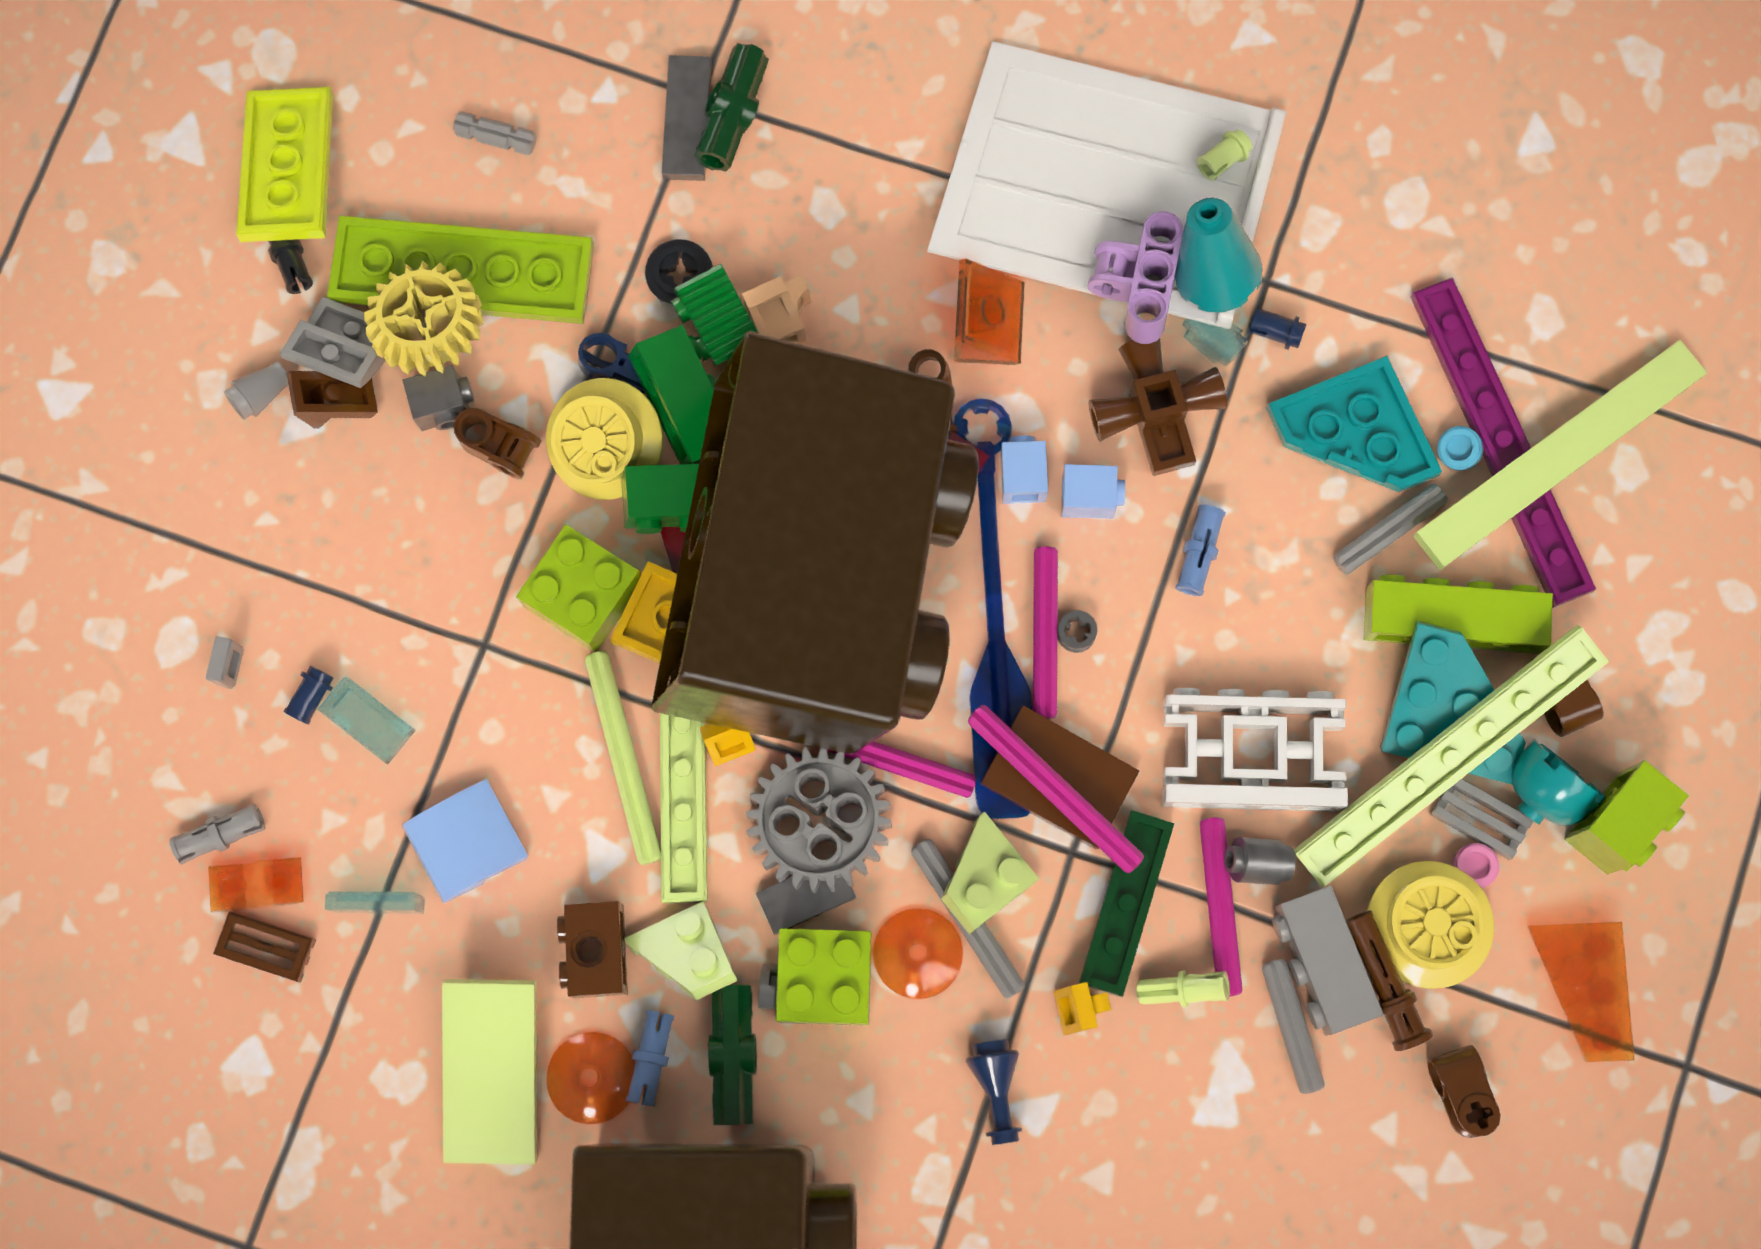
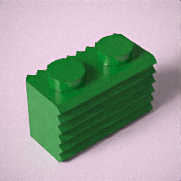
[671,264,758,366]

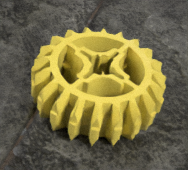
[364,261,484,376]

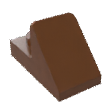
[287,371,378,429]

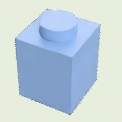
[1000,435,1048,504]
[1061,464,1125,519]

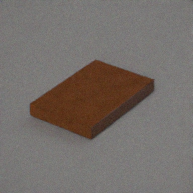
[979,705,1140,850]

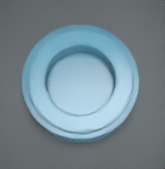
[1437,426,1484,471]

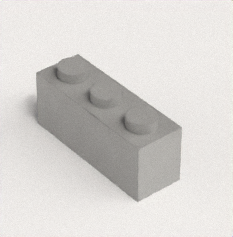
[1272,885,1384,1036]

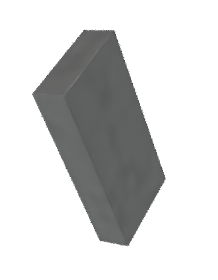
[756,876,856,935]

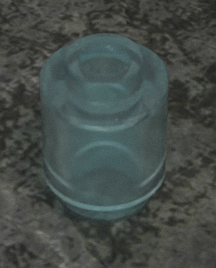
[1182,318,1248,367]

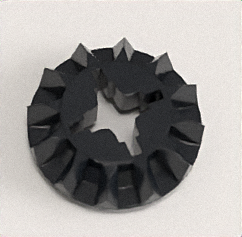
[645,239,713,304]

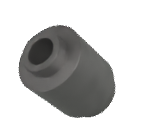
[1224,837,1296,885]

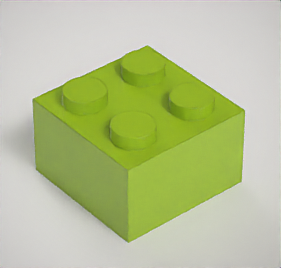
[516,524,641,653]
[1564,760,1689,875]
[776,929,872,1026]

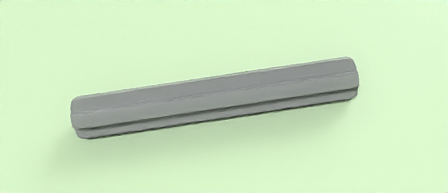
[911,839,1025,999]

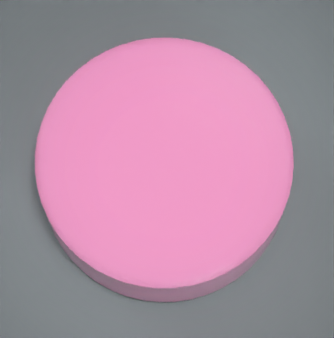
[1451,843,1499,888]

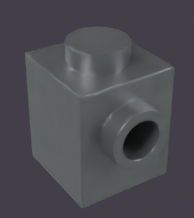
[402,365,474,431]

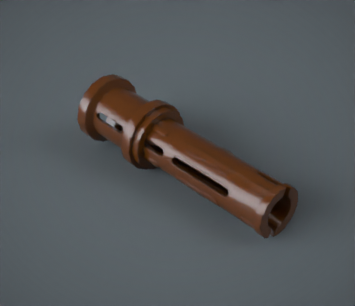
[1346,910,1433,1051]

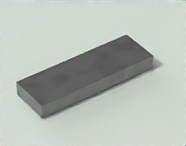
[661,56,712,181]

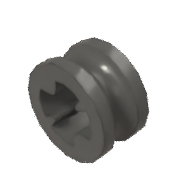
[1057,610,1098,653]

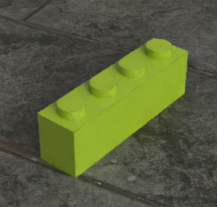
[1363,574,1553,654]

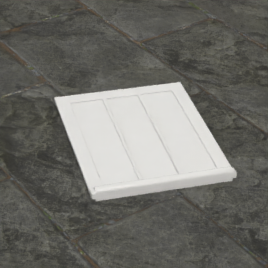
[927,41,1287,329]

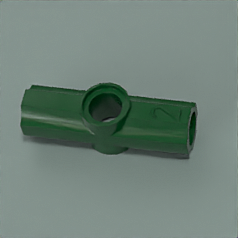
[694,43,769,172]
[708,985,757,1125]

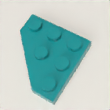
[1266,356,1442,492]
[1380,621,1526,785]

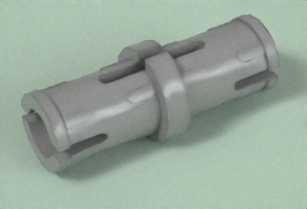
[169,803,266,865]

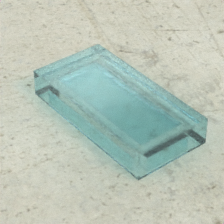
[317,675,416,765]
[325,892,425,914]

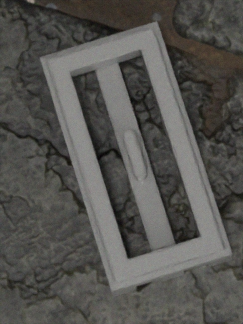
[1430,779,1533,860]

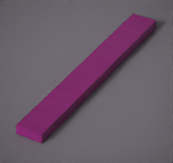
[1410,277,1596,608]

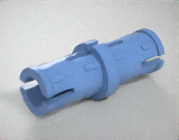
[1175,504,1226,597]
[626,1010,675,1107]

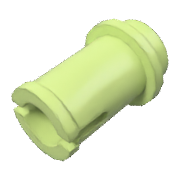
[1197,130,1253,181]

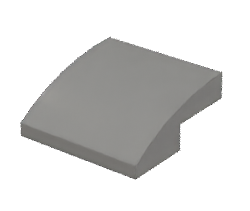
[280,297,385,388]

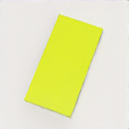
[236,87,333,242]

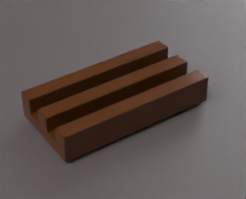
[213,911,316,983]

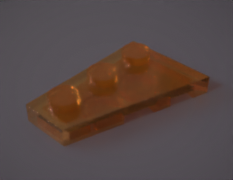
[1527,922,1635,1062]

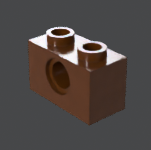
[557,901,628,998]

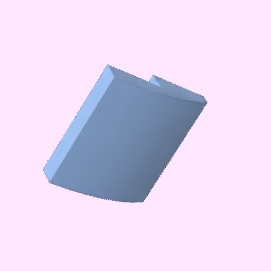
[402,779,528,904]

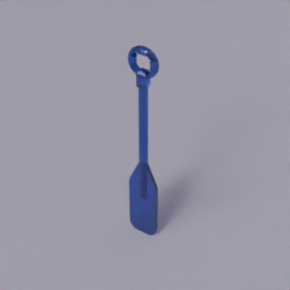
[953,398,1032,820]

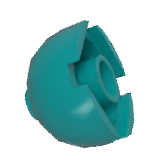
[1512,739,1606,825]

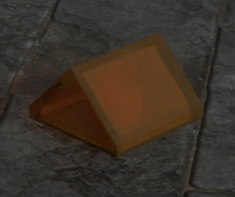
[954,258,1025,365]

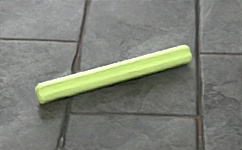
[585,651,661,865]

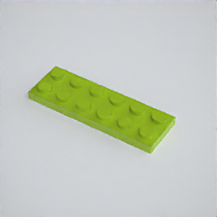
[327,216,594,324]

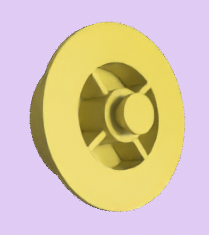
[546,378,663,500]
[1367,861,1494,989]

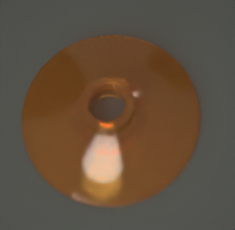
[873,908,963,999]
[546,1032,635,1124]

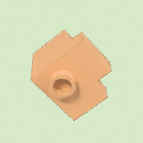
[742,274,811,344]

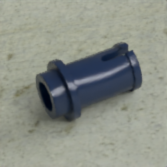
[1249,307,1307,350]
[283,665,334,725]

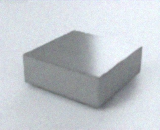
[205,636,244,689]

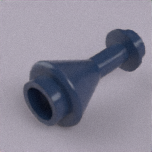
[965,1039,1022,1145]

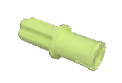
[1137,970,1230,1008]

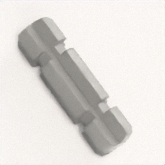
[453,111,536,155]

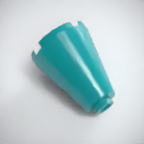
[1175,198,1263,312]

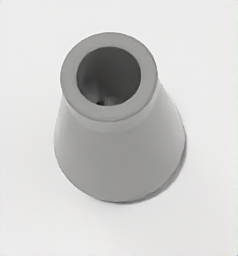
[224,361,288,420]

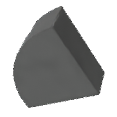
[758,964,778,1010]

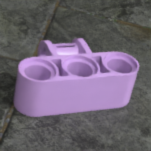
[1088,211,1183,344]

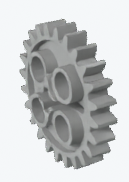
[746,748,892,893]

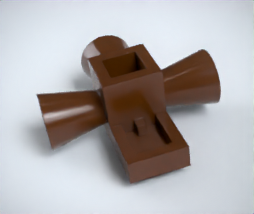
[1089,338,1227,476]

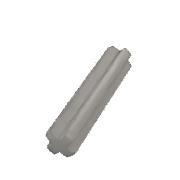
[1333,484,1448,574]
[1262,959,1325,1094]

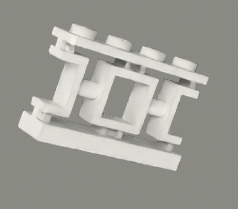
[1162,688,1348,812]

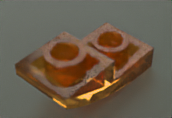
[208,857,304,913]

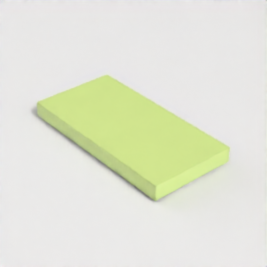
[442,979,537,1164]

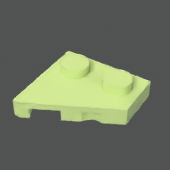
[941,812,1039,935]
[624,901,738,1000]

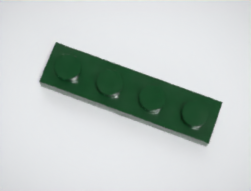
[1078,810,1175,998]

